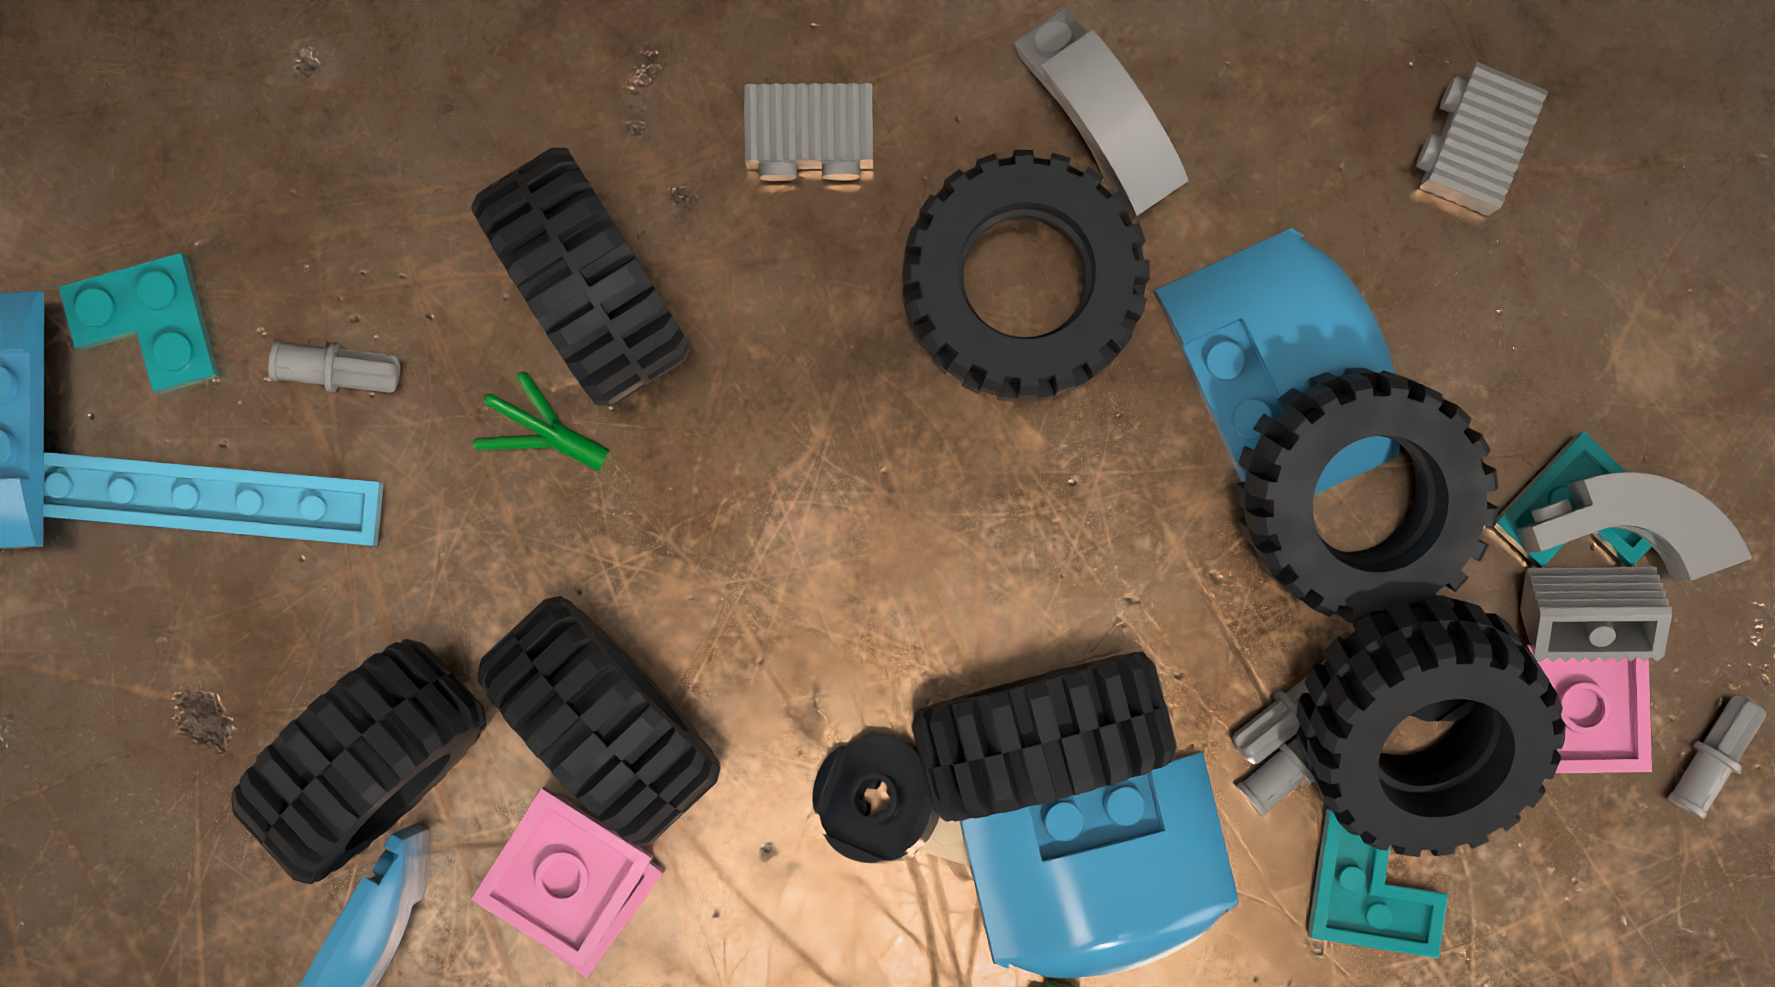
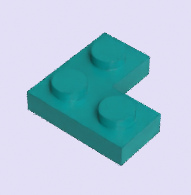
[58,253,220,394]
[1494,431,1652,568]
[1307,809,1448,959]

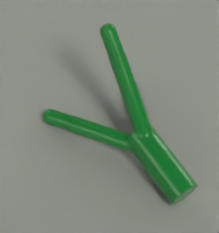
[473,371,610,472]

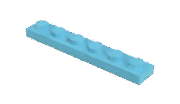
[43,452,384,546]

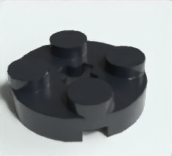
[812,734,939,865]

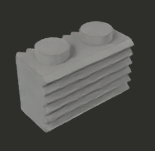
[1416,62,1548,216]
[744,83,873,181]
[1520,566,1672,662]

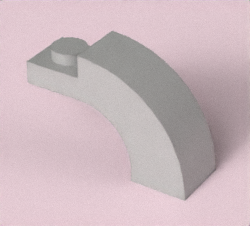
[1014,8,1189,216]
[1516,472,1752,582]

